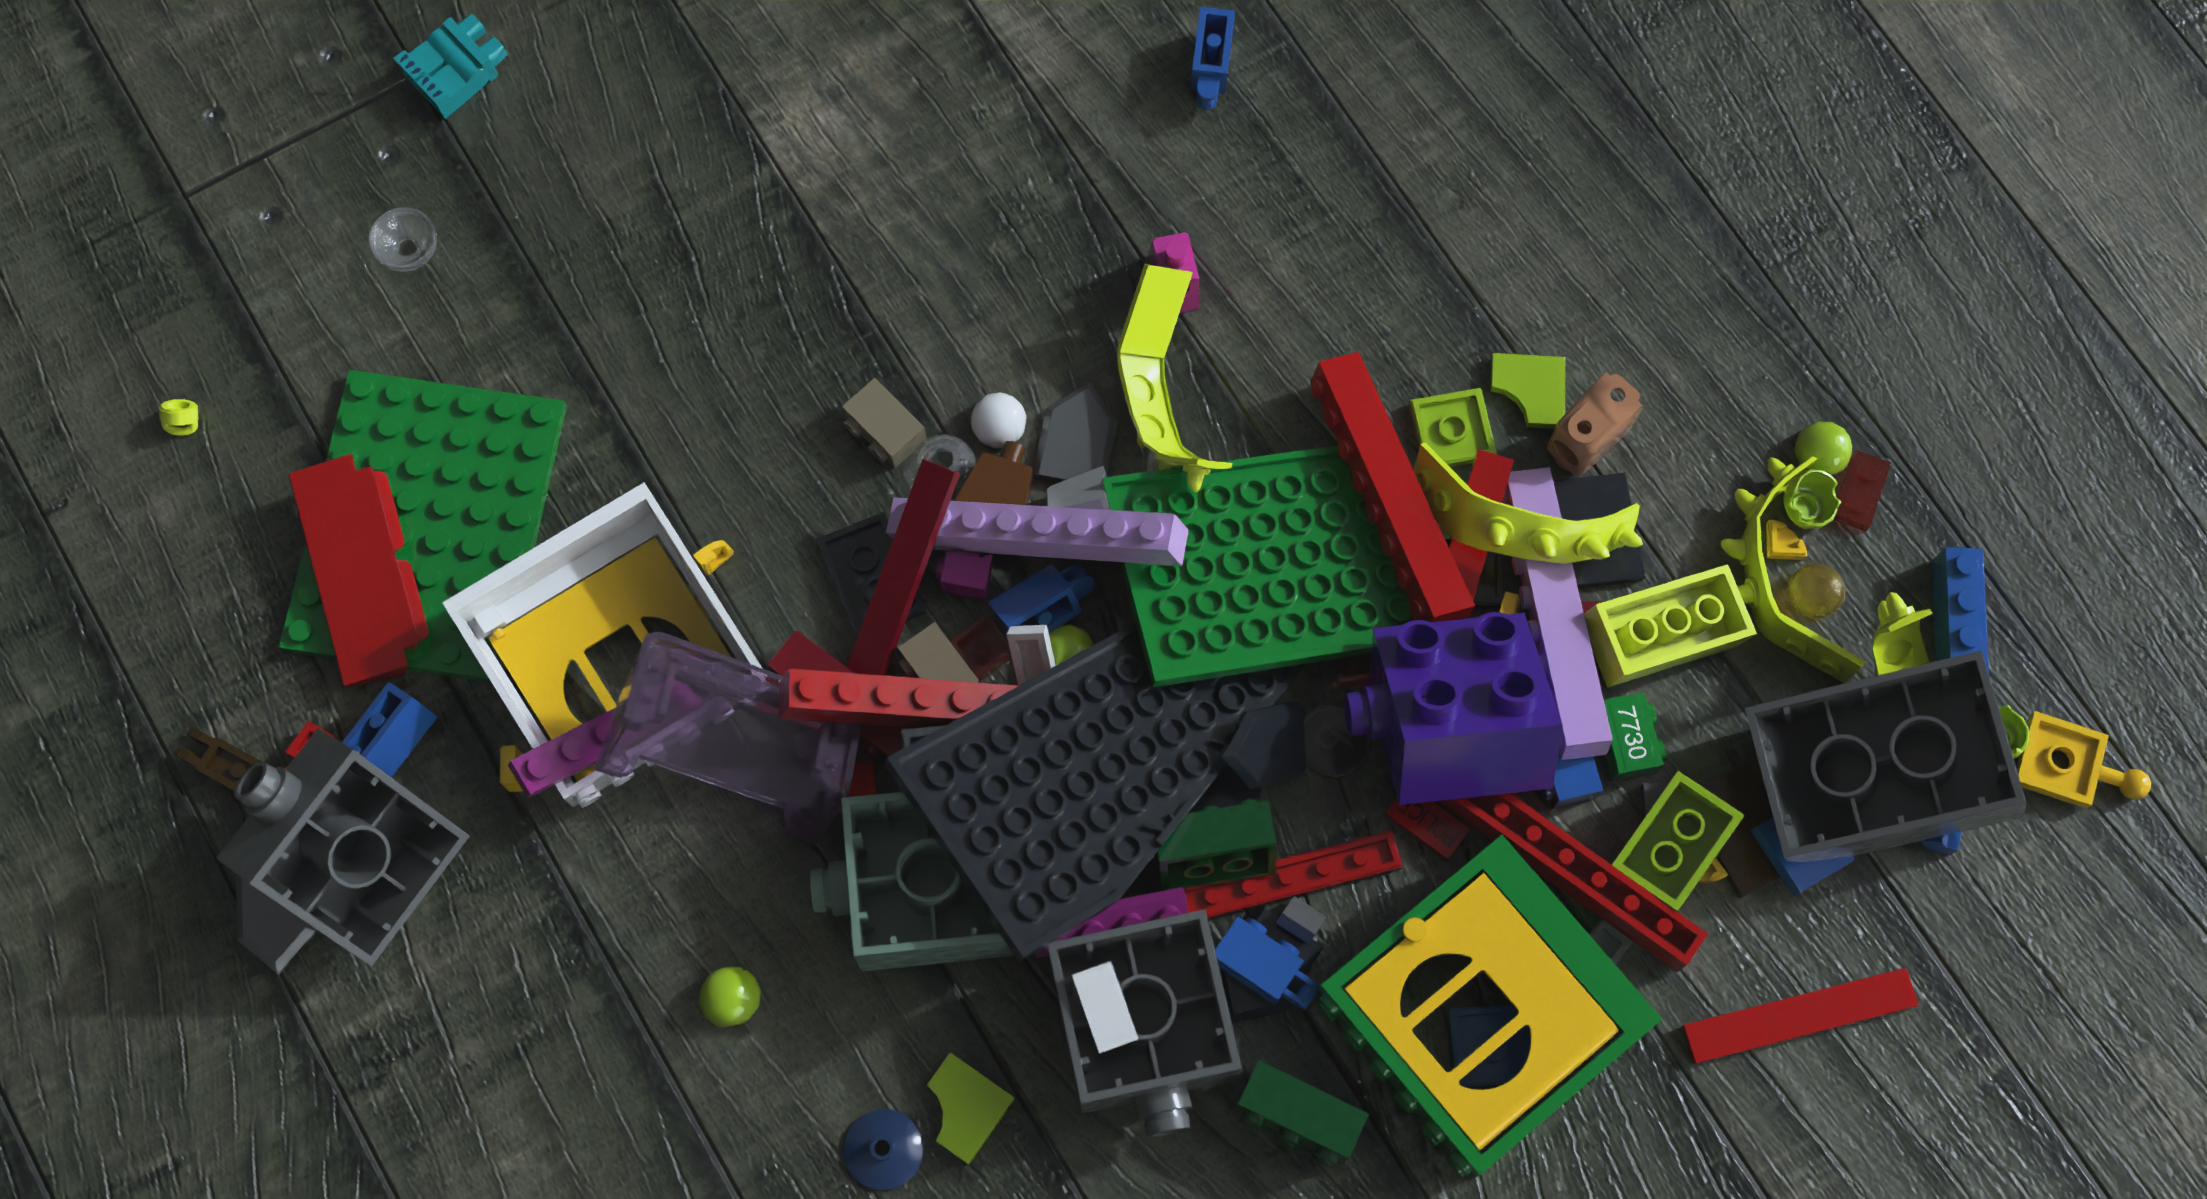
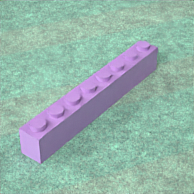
[1502,467,1613,760]
[886,497,1188,566]

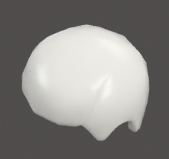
[971,392,1027,449]

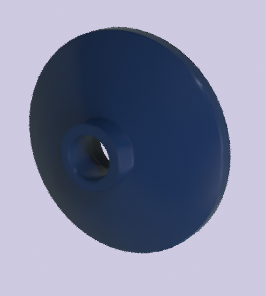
[844,1109,923,1191]

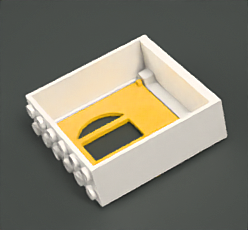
[442,482,769,808]

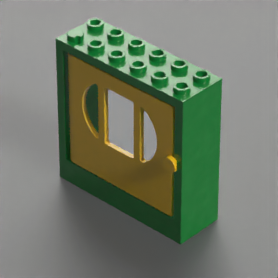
[1317,835,1663,1180]

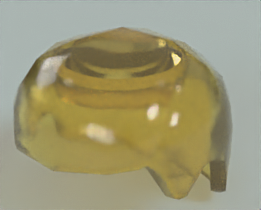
[1786,563,1846,620]

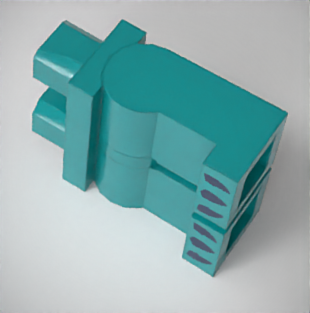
[394,14,508,119]

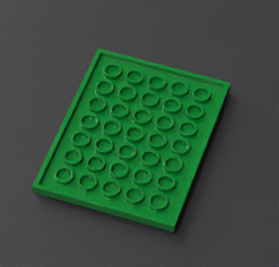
[279,370,567,682]
[1100,445,1414,688]

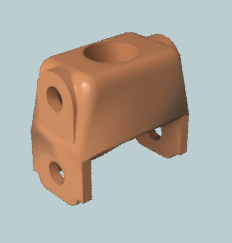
[1547,372,1643,476]

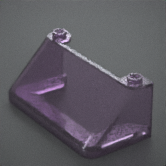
[594,632,862,846]

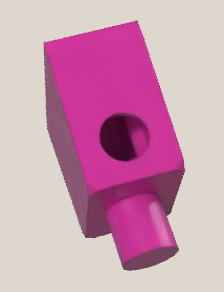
[1149,232,1199,313]

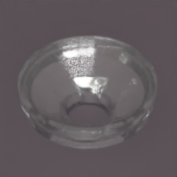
[369,207,437,272]
[910,435,976,500]

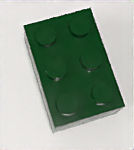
[1155,799,1277,891]
[1233,1060,1369,1168]

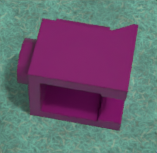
[935,549,994,601]

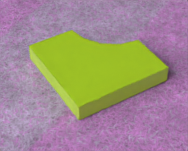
[1490,353,1565,429]
[927,1052,1015,1165]

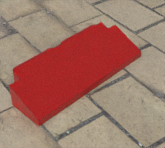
[289,453,428,689]

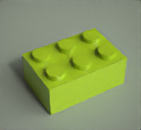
[1612,771,1744,912]

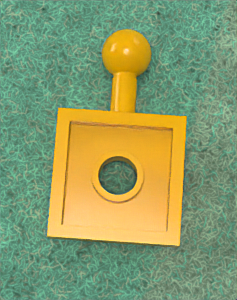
[2016,711,2151,809]

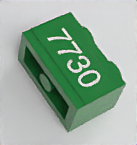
[1604,692,1666,782]

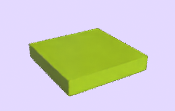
[1408,388,1497,467]

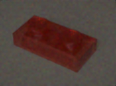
[1833,450,1891,532]

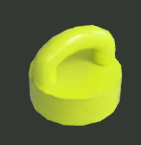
[159,399,198,436]

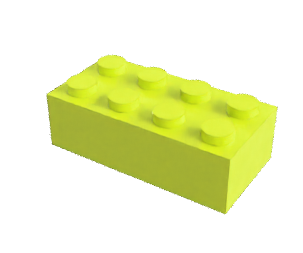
[1584,564,1757,688]

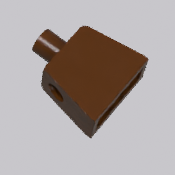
[955,441,1033,505]

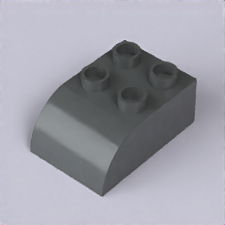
[1745,650,2026,862]

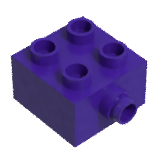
[1344,612,1563,805]

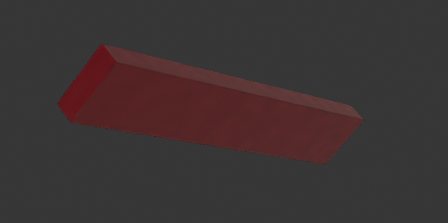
[847,459,960,676]

